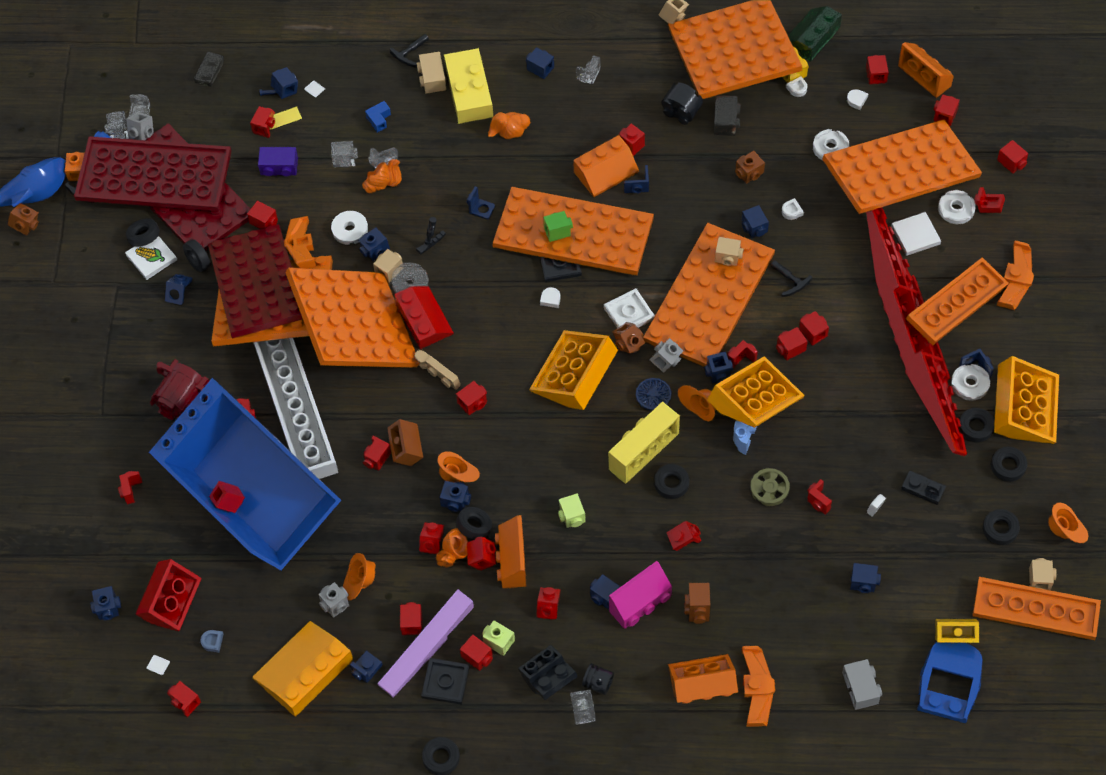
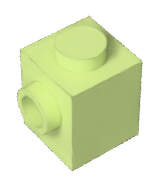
[558,494,585,528]
[482,621,515,656]

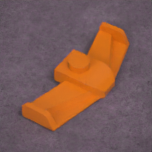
[284,216,316,269]
[996,241,1034,310]
[742,646,775,727]

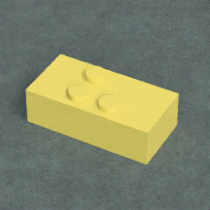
[444,48,493,124]
[608,401,680,484]

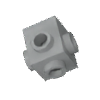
[126,112,153,140]
[650,338,683,373]
[319,582,349,618]

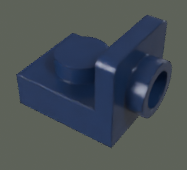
[350,651,383,683]

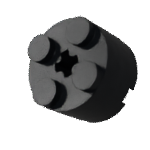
[661,82,703,125]

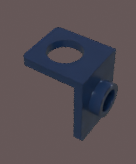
[624,165,649,194]
[467,186,495,220]
[165,274,193,305]
[959,349,994,378]

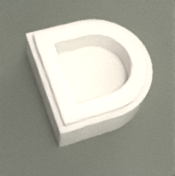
[786,76,807,97]
[847,89,868,110]
[782,198,804,220]
[540,287,561,308]
[867,494,886,517]

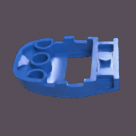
[917,642,982,723]

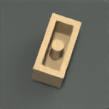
[416,52,446,94]

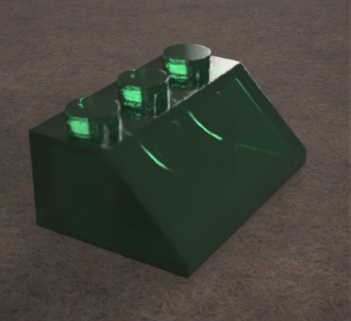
[788,6,842,62]

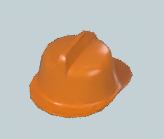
[678,385,716,421]
[437,452,480,483]
[1048,503,1089,543]
[343,553,376,600]

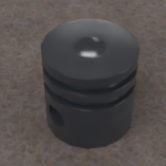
[582,663,614,695]

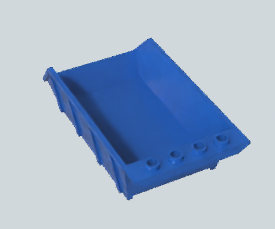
[149,378,341,570]

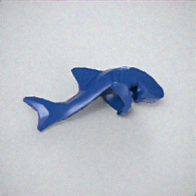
[0,157,66,207]

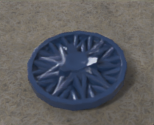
[636,378,671,411]

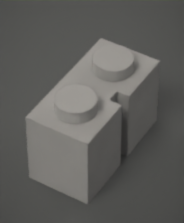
[842,659,882,710]

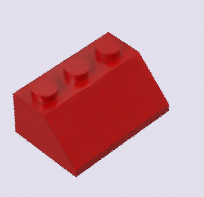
[394,286,454,349]
[136,559,202,631]

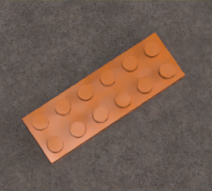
[906,258,1009,345]
[973,577,1101,640]

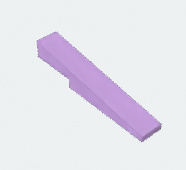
[378,590,474,697]

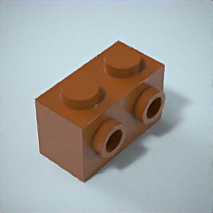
[387,419,423,466]
[684,583,710,624]

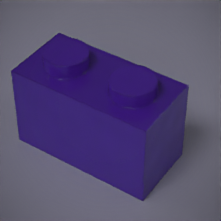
[258,147,298,176]

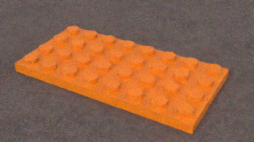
[822,120,982,214]
[493,187,654,276]
[643,223,775,367]

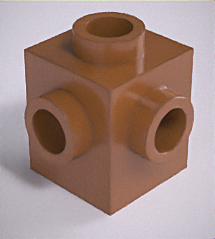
[735,151,765,184]
[8,203,39,235]
[612,322,645,353]

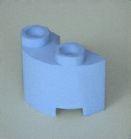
[733,420,757,455]

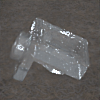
[576,55,601,84]
[128,94,151,117]
[570,690,596,724]

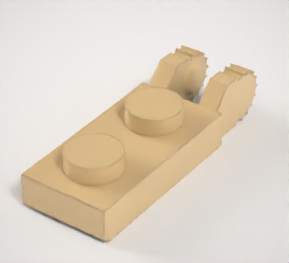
[414,350,460,390]

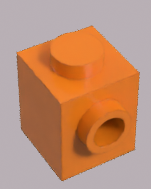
[65,152,85,181]

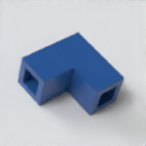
[365,101,391,132]

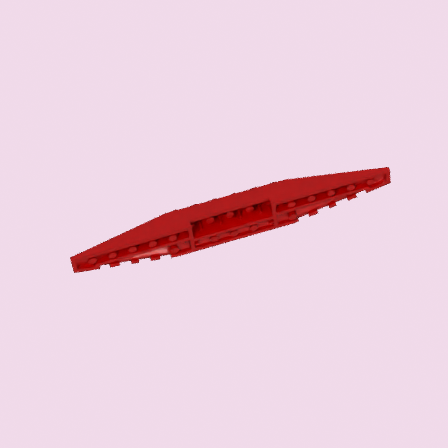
[866,207,967,456]

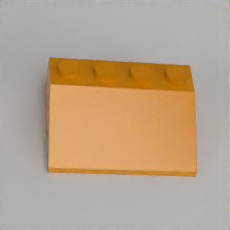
[529,330,618,410]
[707,356,805,428]
[994,356,1059,444]
[252,621,353,717]

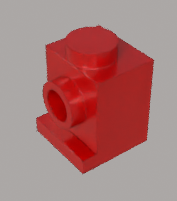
[250,106,275,138]
[363,436,391,471]
[167,681,201,717]

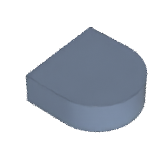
[200,630,224,653]

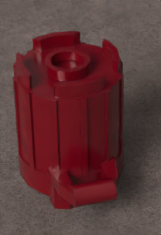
[150,359,209,420]

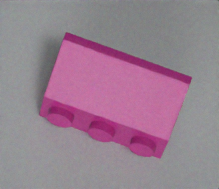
[609,561,672,629]

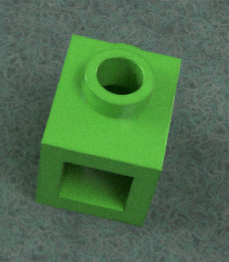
[543,211,573,242]

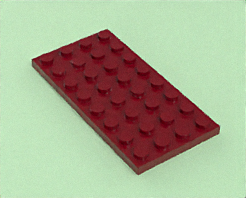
[146,123,250,251]
[74,136,232,211]
[208,224,303,339]

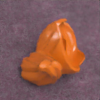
[488,112,530,139]
[362,159,402,194]
[436,528,468,568]

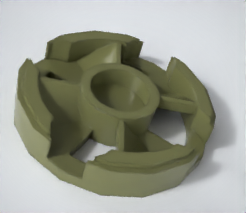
[750,468,790,506]

